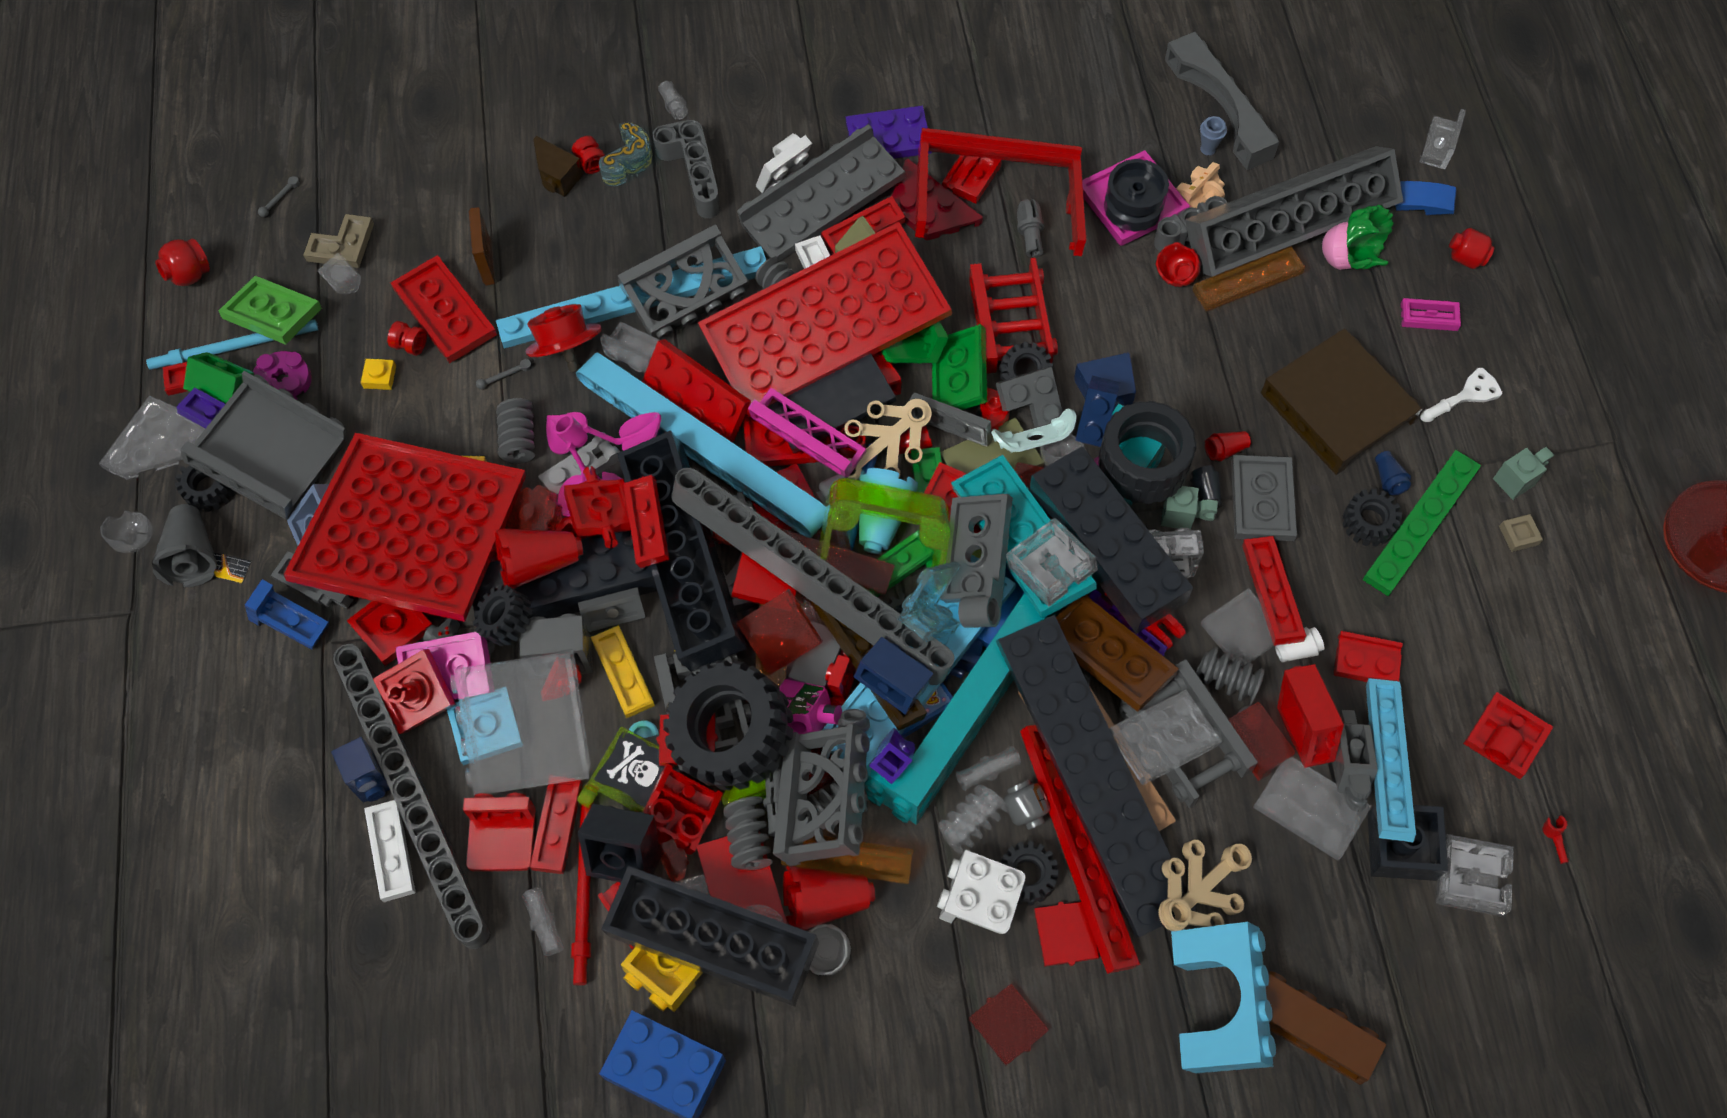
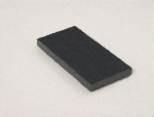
[769,354,897,454]

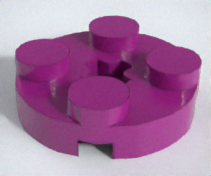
[253,351,312,400]

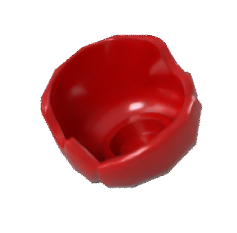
[1155,242,1201,287]

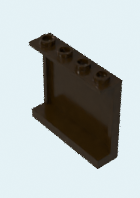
[1261,328,1422,475]

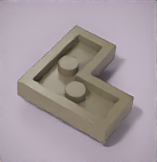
[304,214,374,268]

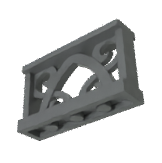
[618,224,749,340]
[773,723,870,866]

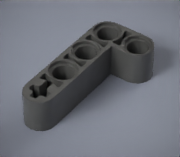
[653,120,720,218]

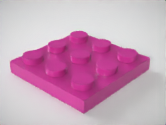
[1082,150,1190,246]

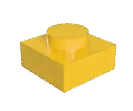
[361,359,396,390]

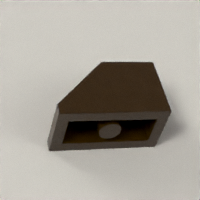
[533,136,583,197]

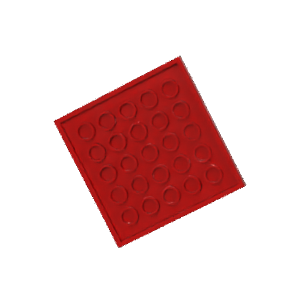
[284,433,526,622]

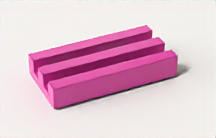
[1400,298,1461,331]

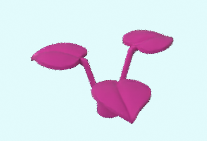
[546,412,661,517]

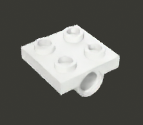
[756,133,812,193]

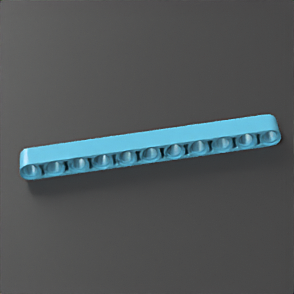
[576,353,831,538]

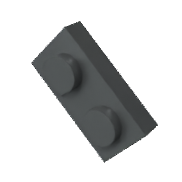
[578,587,645,632]

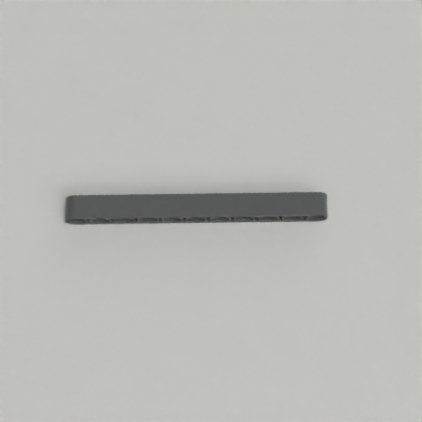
[672,468,954,685]
[333,644,490,949]

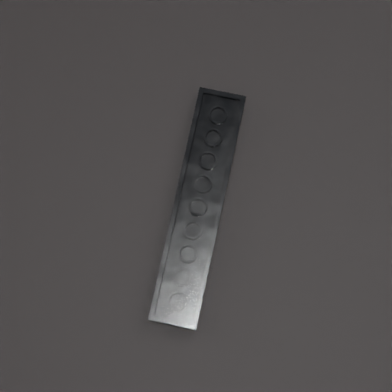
[996,615,1197,938]

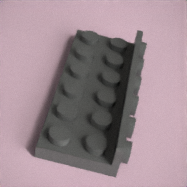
[737,124,906,262]

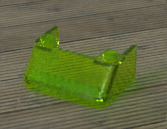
[818,478,950,588]

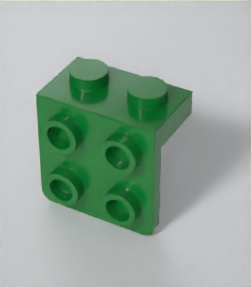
[881,321,948,364]

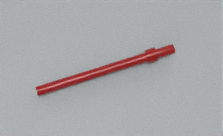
[571,791,594,985]

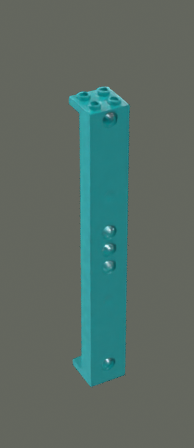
[864,404,1165,825]

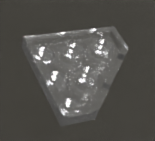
[99,396,205,480]

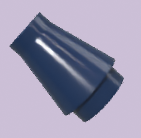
[1375,451,1411,496]

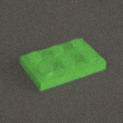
[218,276,322,345]

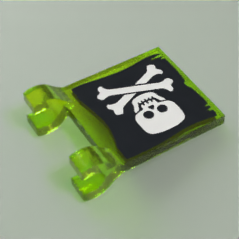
[577,726,665,812]

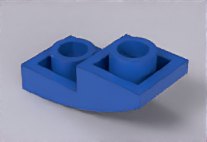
[1395,181,1457,215]

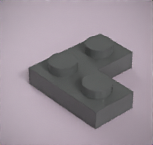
[996,367,1063,428]

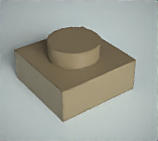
[1499,514,1543,552]

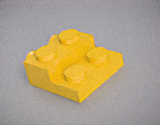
[621,947,703,1012]

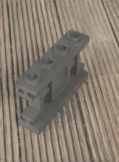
[654,653,752,779]

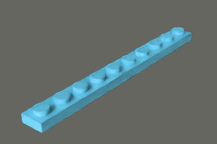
[496,246,766,349]

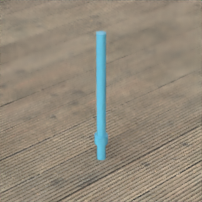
[146,319,318,370]

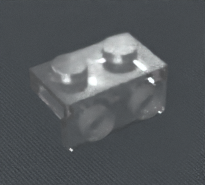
[600,321,659,372]

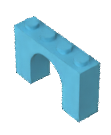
[1171,922,1276,1073]

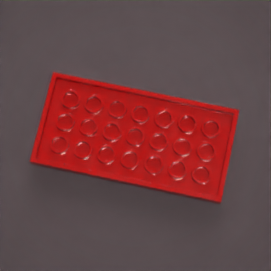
[698,222,952,418]

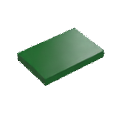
[932,324,987,410]

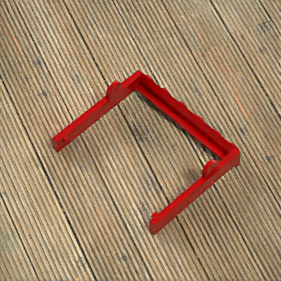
[915,128,1086,257]

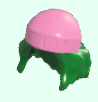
[1322,204,1394,270]

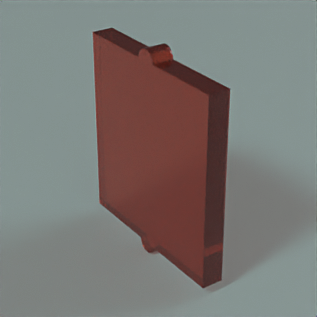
[968,984,1049,1066]

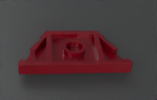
[892,159,983,241]

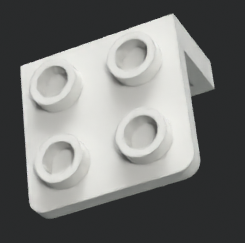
[937,850,1025,934]

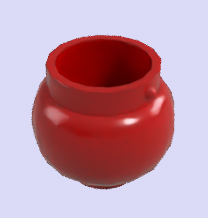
[155,239,210,286]

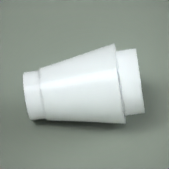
[1275,627,1325,663]

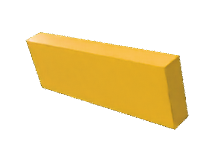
[591,625,655,719]

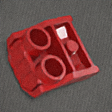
[642,763,723,855]

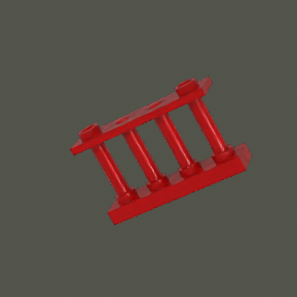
[969,258,1058,373]

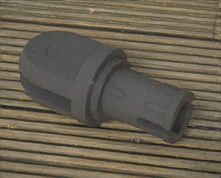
[1017,199,1045,257]

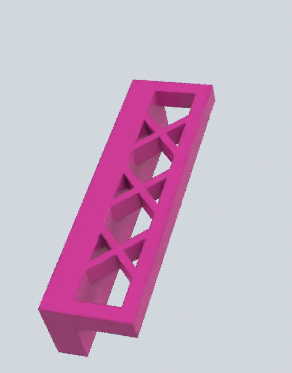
[748,388,867,477]

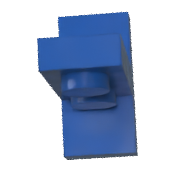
[245,579,329,650]

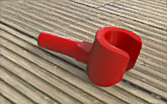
[1542,816,1569,864]

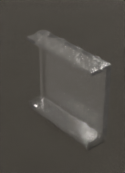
[450,649,592,795]

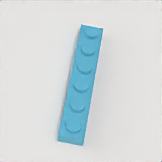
[1366,678,1416,842]

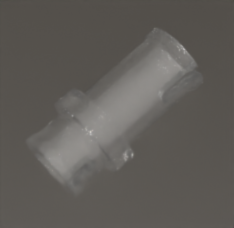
[658,81,688,120]

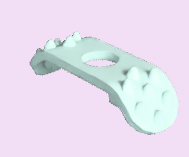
[991,409,1076,453]

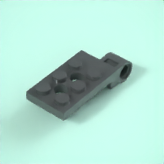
[941,494,1013,628]

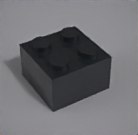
[578,804,661,883]
[1367,805,1448,881]

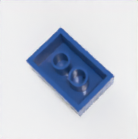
[599,1010,726,1118]

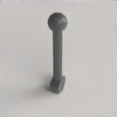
[258,176,300,217]
[476,359,532,390]

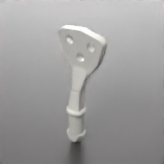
[1420,368,1502,422]

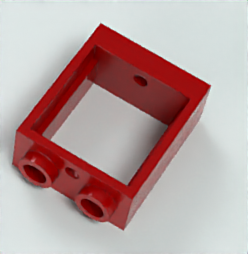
[1277,664,1344,768]

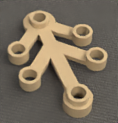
[845,399,932,480]
[1159,840,1252,931]

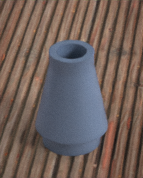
[1200,116,1227,155]

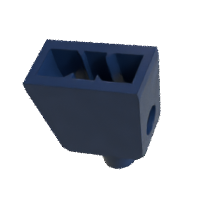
[1074,352,1136,410]

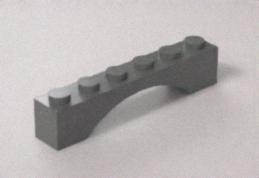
[1165,32,1279,170]

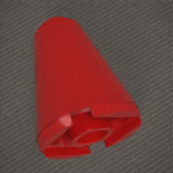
[495,528,583,589]
[783,865,875,930]

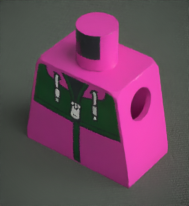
[779,679,842,734]

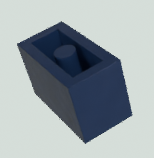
[1075,376,1121,447]
[854,637,934,714]
[331,737,390,803]

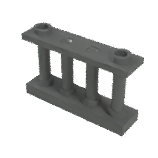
[1119,659,1258,808]

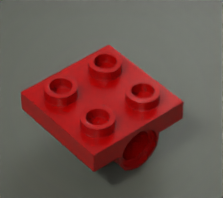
[1463,692,1553,779]

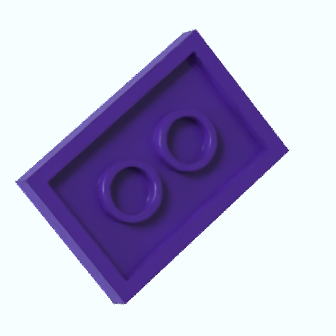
[845,105,932,159]

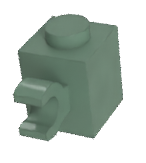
[1493,447,1554,500]
[1161,486,1218,530]

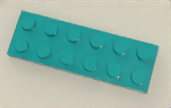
[951,455,1097,619]

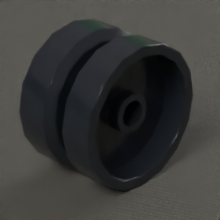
[1104,159,1169,231]

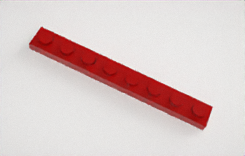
[1020,725,1140,974]

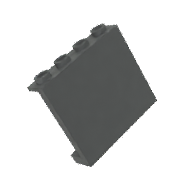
[180,371,347,520]

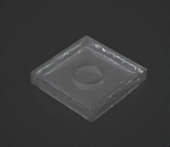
[1200,588,1274,668]

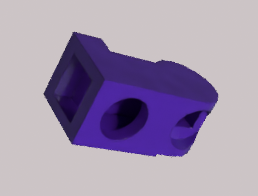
[869,728,915,784]

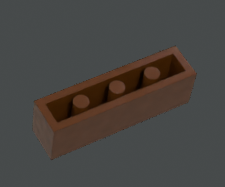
[1266,971,1386,1085]

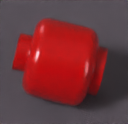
[1449,228,1494,269]

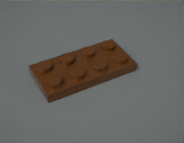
[1056,595,1179,712]

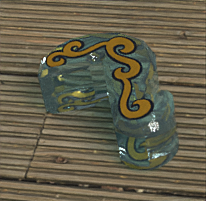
[599,122,653,186]

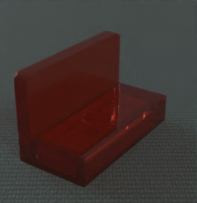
[1228,702,1295,781]

